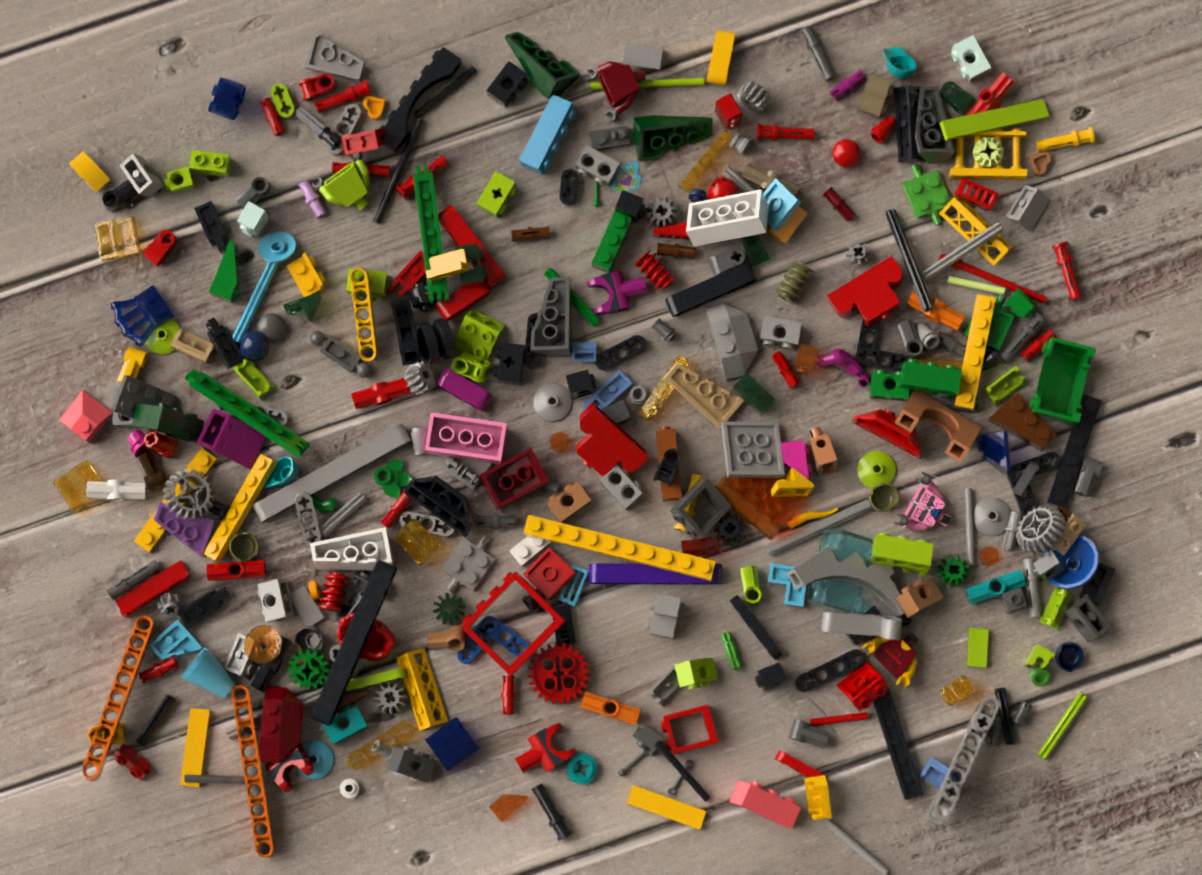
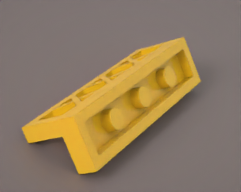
[939,196,1013,266]
[396,648,448,731]

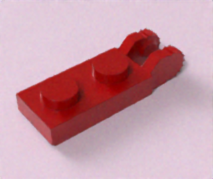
[386,250,426,297]

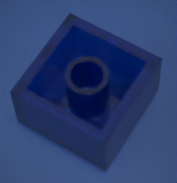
[425,717,480,772]

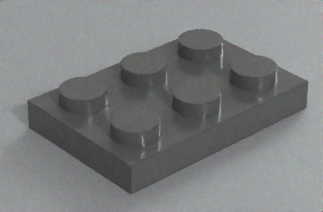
[112,375,177,420]

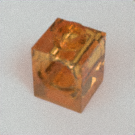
[793,344,819,375]

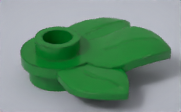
[374,460,412,498]

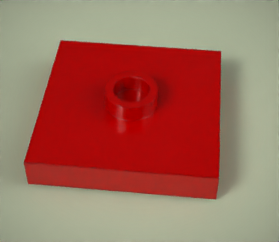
[523,547,577,601]

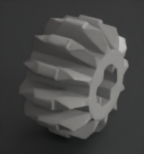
[737,81,771,112]
[646,196,677,228]
[404,361,436,395]
[374,681,407,715]

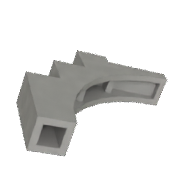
[786,546,905,617]

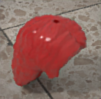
[336,613,396,661]

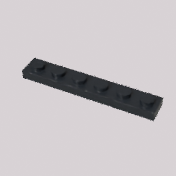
[1047,394,1102,508]
[872,683,924,801]

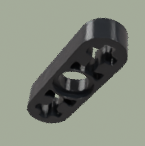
[524,313,542,369]
[595,335,646,371]

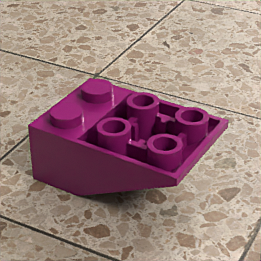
[196,408,267,469]

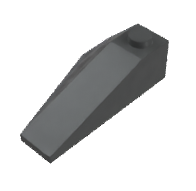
[915,87,955,164]
[531,277,573,357]

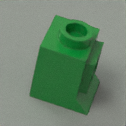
[1003,288,1035,318]

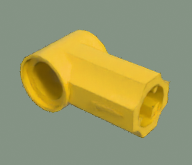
[117,346,148,383]

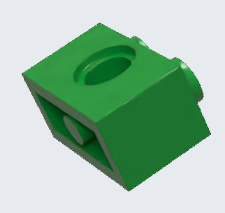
[869,370,910,401]

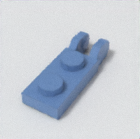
[582,369,633,410]

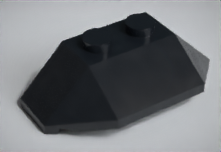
[404,476,473,538]

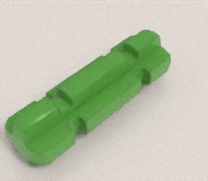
[721,632,742,670]

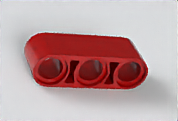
[435,276,491,322]

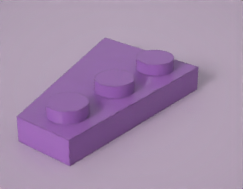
[153,502,214,557]

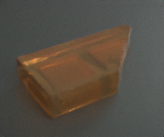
[489,794,529,822]

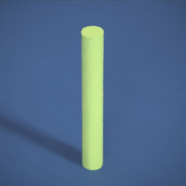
[947,276,1005,295]

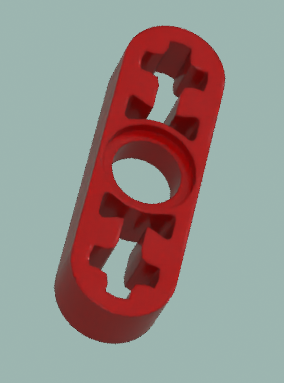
[775,750,829,780]

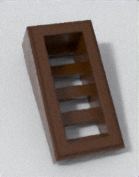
[337,690,369,712]

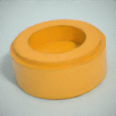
[308,580,321,600]

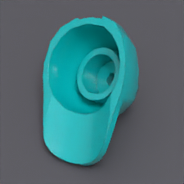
[882,47,917,80]
[264,456,299,488]

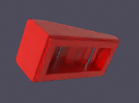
[954,177,999,211]
[653,222,690,240]

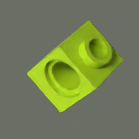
[165,167,195,194]

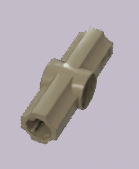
[742,162,800,196]

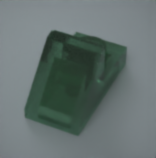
[740,234,770,267]
[283,292,322,322]

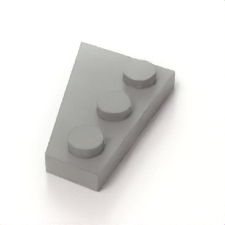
[305,32,365,82]

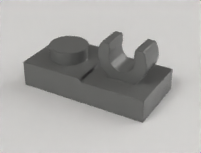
[590,126,630,151]

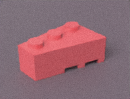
[729,780,801,829]

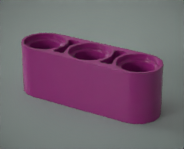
[436,368,493,412]

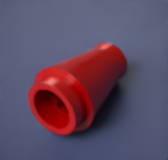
[870,115,897,144]

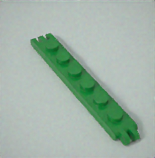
[413,165,449,303]
[185,369,310,457]

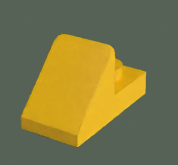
[771,468,814,497]

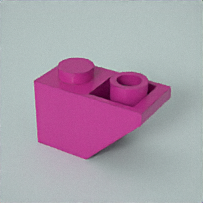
[781,440,812,479]

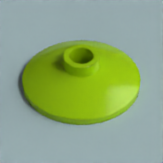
[144,317,180,355]
[857,451,896,489]

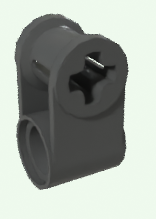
[708,248,745,276]

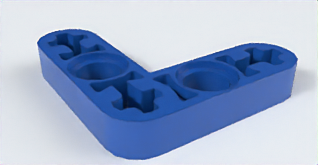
[457,616,529,664]

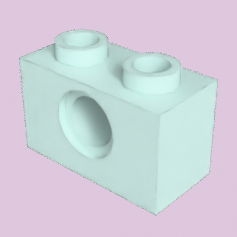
[951,35,991,83]
[237,201,269,237]

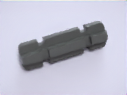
[940,397,978,413]

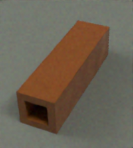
[656,426,682,501]

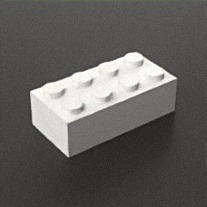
[686,190,769,246]

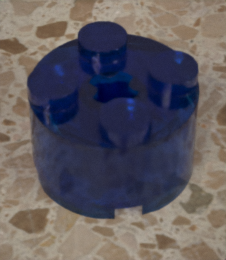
[208,77,246,121]

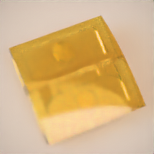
[94,216,141,261]
[53,460,101,514]

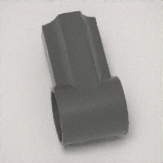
[235,177,271,209]
[897,320,923,360]
[1074,456,1103,497]
[788,719,830,748]

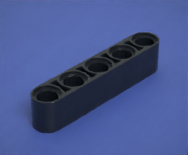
[665,262,757,317]

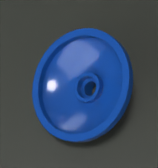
[1044,535,1099,589]

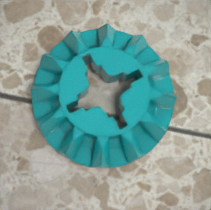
[566,753,597,785]

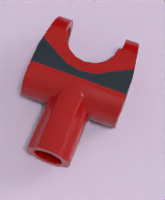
[515,723,577,774]
[266,744,314,792]

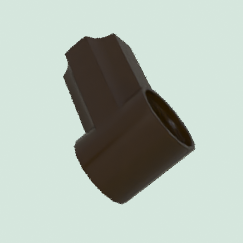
[135,451,167,492]

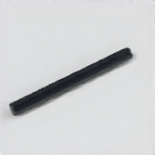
[886,209,933,312]

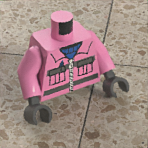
[894,472,951,532]

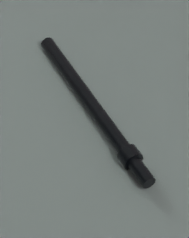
[373,118,424,224]

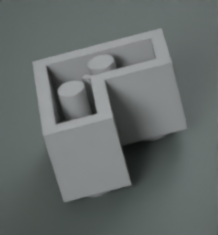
[647,593,681,639]

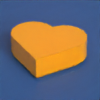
[363,96,387,120]

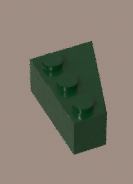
[132,403,204,442]

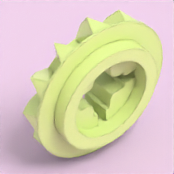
[973,137,1004,167]

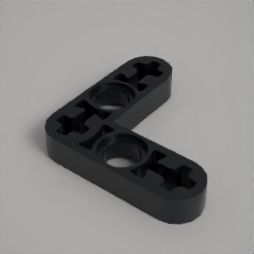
[856,319,910,372]
[1006,452,1061,516]

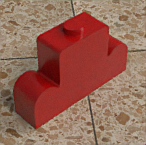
[827,256,902,327]
[576,402,649,476]

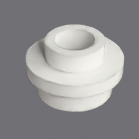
[340,779,359,798]

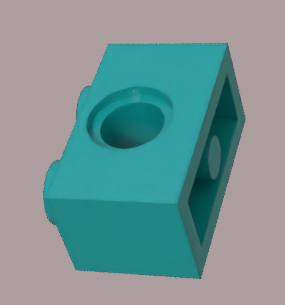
[322,704,368,745]

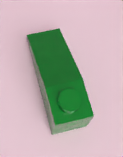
[209,240,240,303]

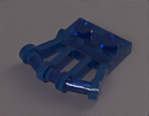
[110,285,175,347]

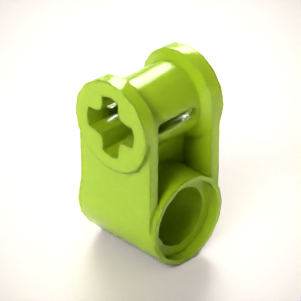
[452,352,491,383]

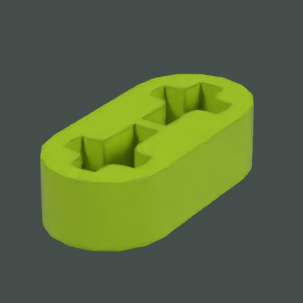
[271,84,295,119]

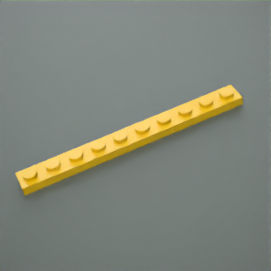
[523,515,716,581]

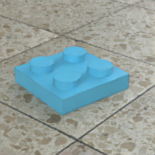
[763,178,801,232]

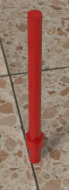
[939,253,1047,304]

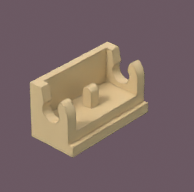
[171,328,214,363]

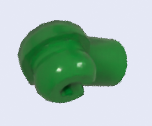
[312,495,338,513]

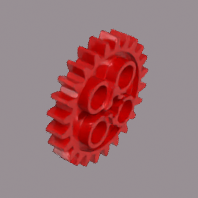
[527,642,590,705]

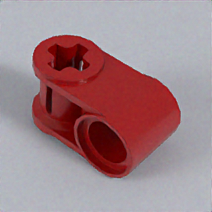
[298,73,337,102]
[142,230,178,267]

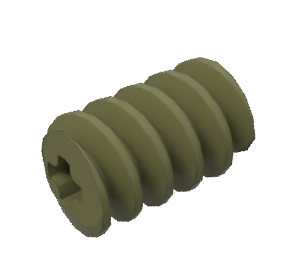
[776,261,814,305]

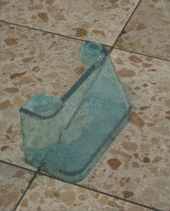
[806,529,873,614]

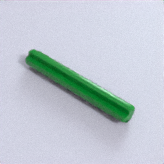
[544,268,601,327]

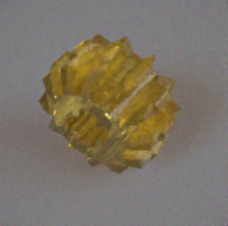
[940,676,974,706]

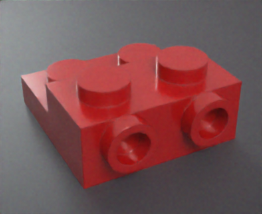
[836,661,890,712]

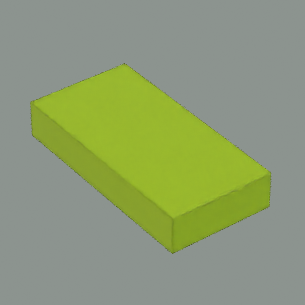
[966,628,989,668]

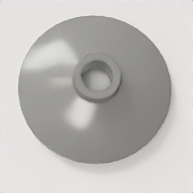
[534,383,572,422]
[973,498,1011,536]

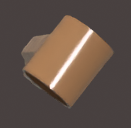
[427,625,467,651]

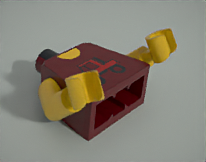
[861,633,919,690]

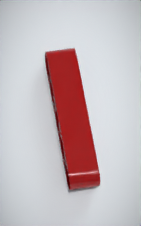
[438,205,506,289]

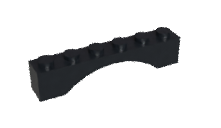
[379,47,462,154]

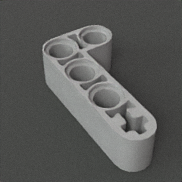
[821,611,902,640]

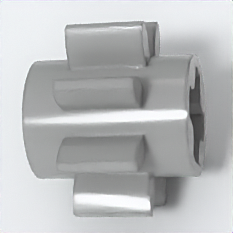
[846,241,870,266]
[157,592,182,616]

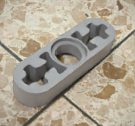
[327,104,362,156]
[295,492,321,547]
[399,511,455,537]

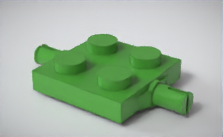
[902,164,950,226]

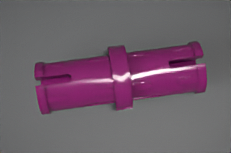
[829,69,867,101]

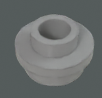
[629,385,648,405]

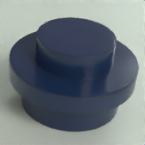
[688,189,707,203]

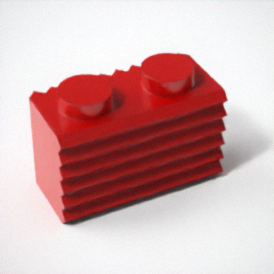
[715,93,742,129]

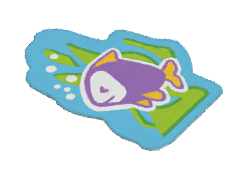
[611,161,641,193]

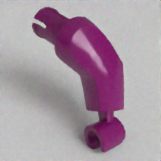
[816,349,871,388]

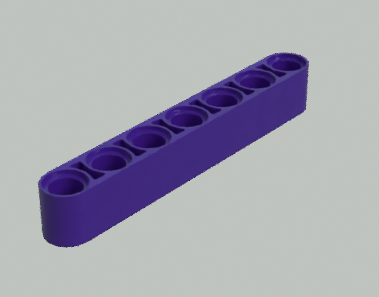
[589,563,722,585]

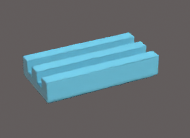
[558,564,589,607]

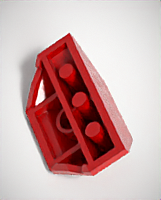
[852,409,922,459]

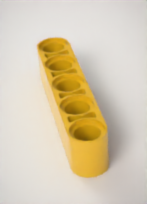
[350,266,378,361]

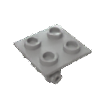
[442,456,492,490]

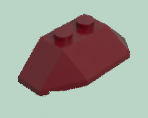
[260,686,304,763]

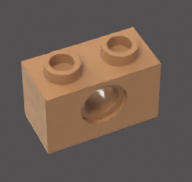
[547,482,592,523]
[896,578,944,618]

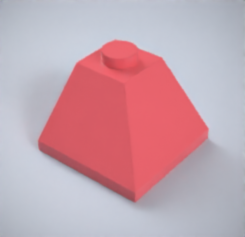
[59,390,113,443]

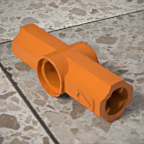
[907,289,965,331]
[580,691,641,726]

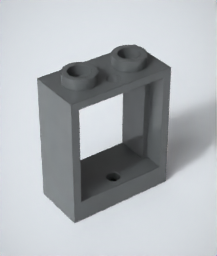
[670,478,732,539]

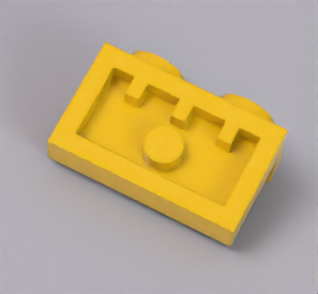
[286,253,326,299]

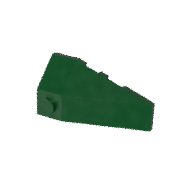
[504,31,580,99]
[633,115,713,161]

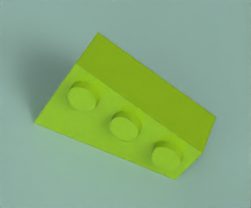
[870,533,934,578]

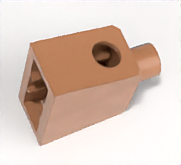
[809,427,837,476]

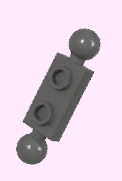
[310,331,372,378]

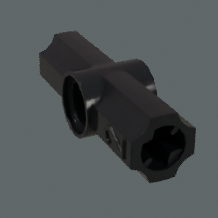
[249,633,291,692]

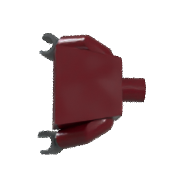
[587,61,646,121]

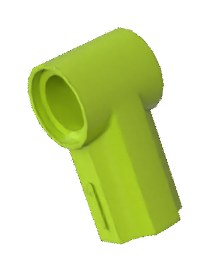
[740,566,762,606]

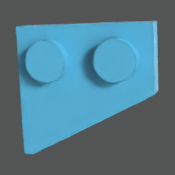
[148,619,203,660]

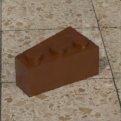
[987,393,1057,451]

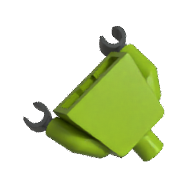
[312,152,370,210]

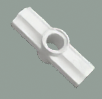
[86,480,145,502]

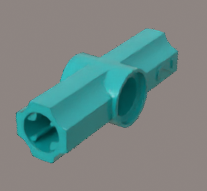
[965,570,1026,605]

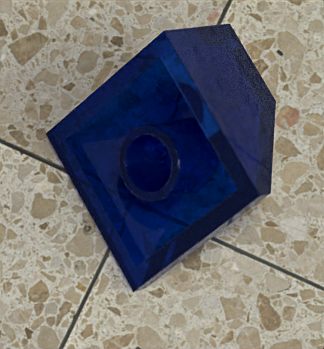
[977,431,1011,474]

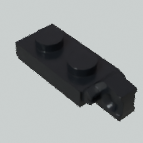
[194,201,228,254]
[205,318,245,369]
[178,587,230,628]

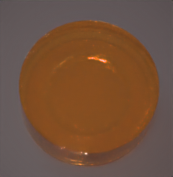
[550,432,569,452]
[979,546,999,566]

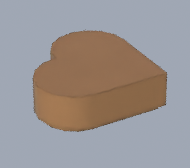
[1027,152,1052,177]

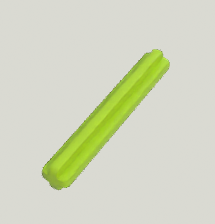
[1038,692,1088,760]

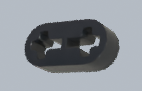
[559,169,578,206]

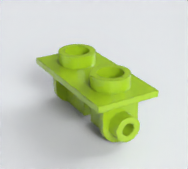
[1039,587,1073,630]

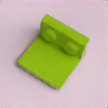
[454,308,506,360]

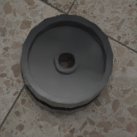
[417,317,456,365]

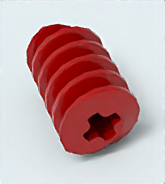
[635,251,677,292]
[318,571,350,613]

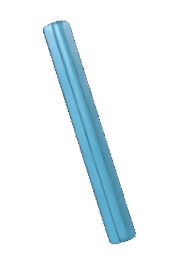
[232,261,280,343]

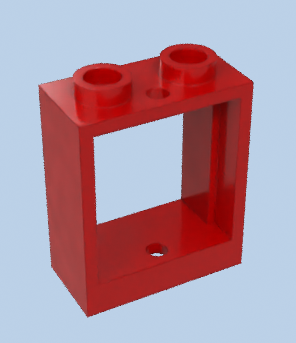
[660,705,718,755]

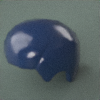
[240,331,270,362]
[1055,641,1084,672]

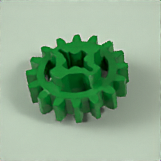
[287,647,330,690]

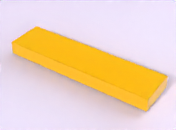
[180,708,211,788]
[627,785,706,830]

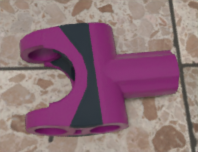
[587,271,647,315]

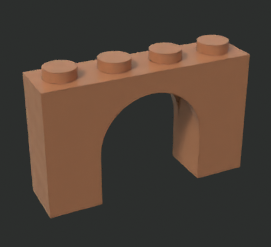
[895,391,982,462]

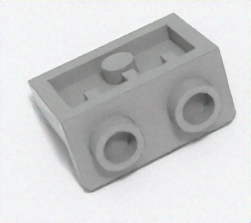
[224,633,265,680]

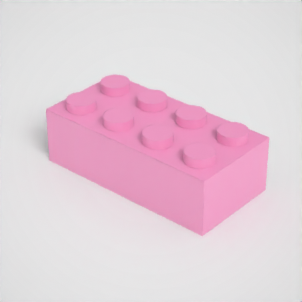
[425,413,508,464]

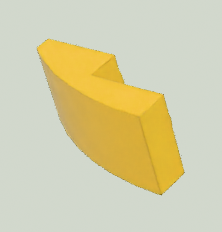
[69,151,110,192]

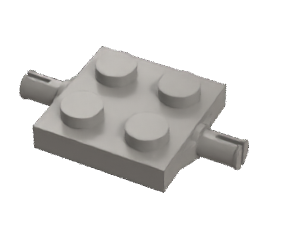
[441,535,495,594]

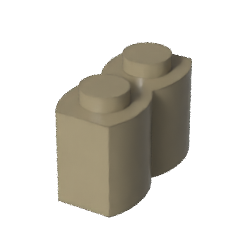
[857,73,893,118]

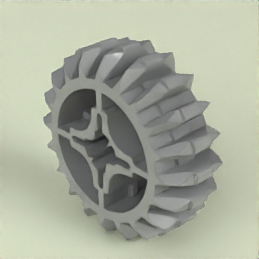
[163,469,215,521]
[1015,504,1066,555]

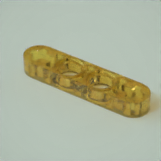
[679,130,732,192]
[639,355,690,421]
[347,721,414,770]

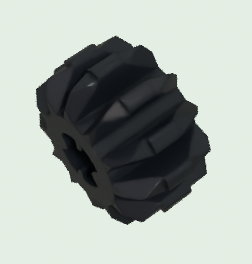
[714,513,747,546]

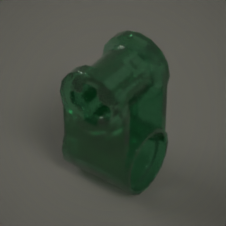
[940,81,976,116]

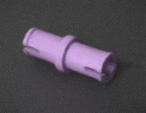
[298,180,327,219]

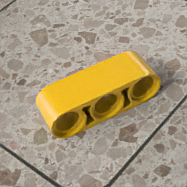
[707,30,735,86]

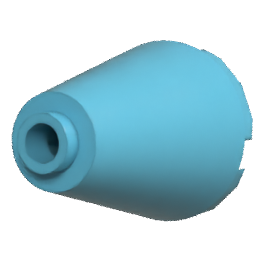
[181,647,236,698]

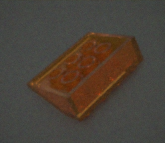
[716,473,810,541]

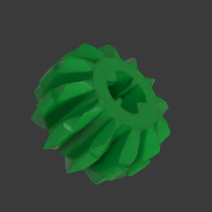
[937,554,970,587]

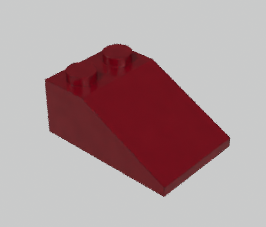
[479,448,549,510]

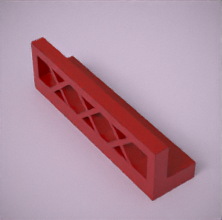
[115,560,192,618]

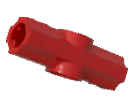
[966,73,1015,116]
[351,378,411,410]
[206,560,266,581]

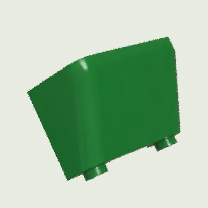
[1029,337,1096,426]

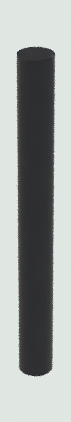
[414,66,477,118]
[654,740,711,802]

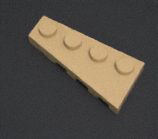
[663,363,744,429]

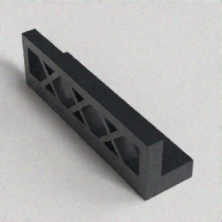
[894,85,927,163]

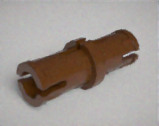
[511,226,550,242]
[657,243,696,259]

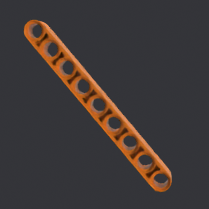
[82,616,154,782]
[232,685,274,858]

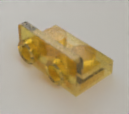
[394,519,440,566]

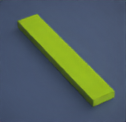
[940,99,1049,141]

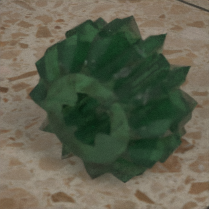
[433,592,466,625]

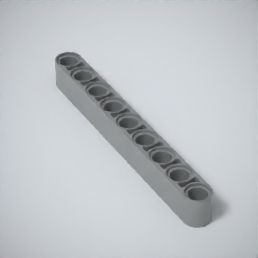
[253,424,412,523]

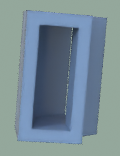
[572,342,596,362]

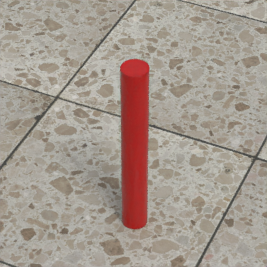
[810,712,869,726]

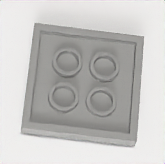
[721,422,785,478]

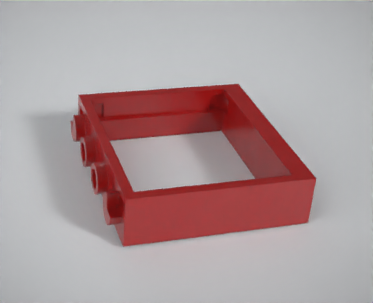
[461,571,566,676]

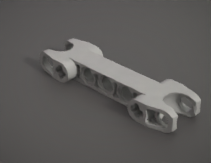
[927,696,999,826]

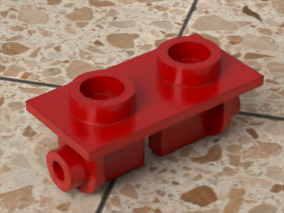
[114,743,153,781]

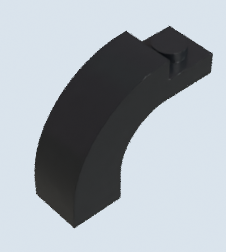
[390,295,422,366]

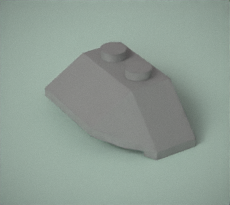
[705,303,758,381]

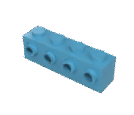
[519,95,576,175]

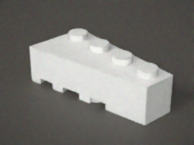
[310,527,394,570]

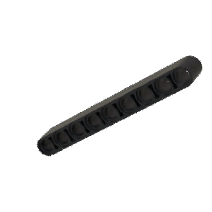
[311,559,397,726]

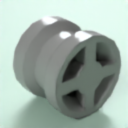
[729,131,751,155]

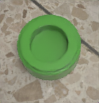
[1030,666,1050,686]

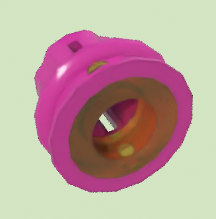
[127,429,152,458]

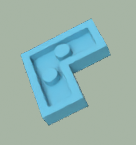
[768,563,806,608]

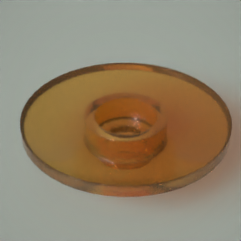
[244,625,282,663]

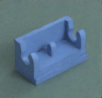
[919,757,960,795]

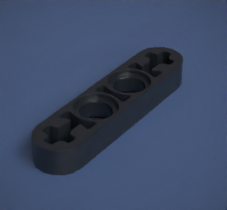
[729,595,783,661]
[795,649,865,692]

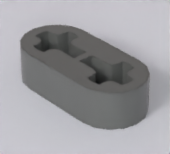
[1012,461,1039,496]

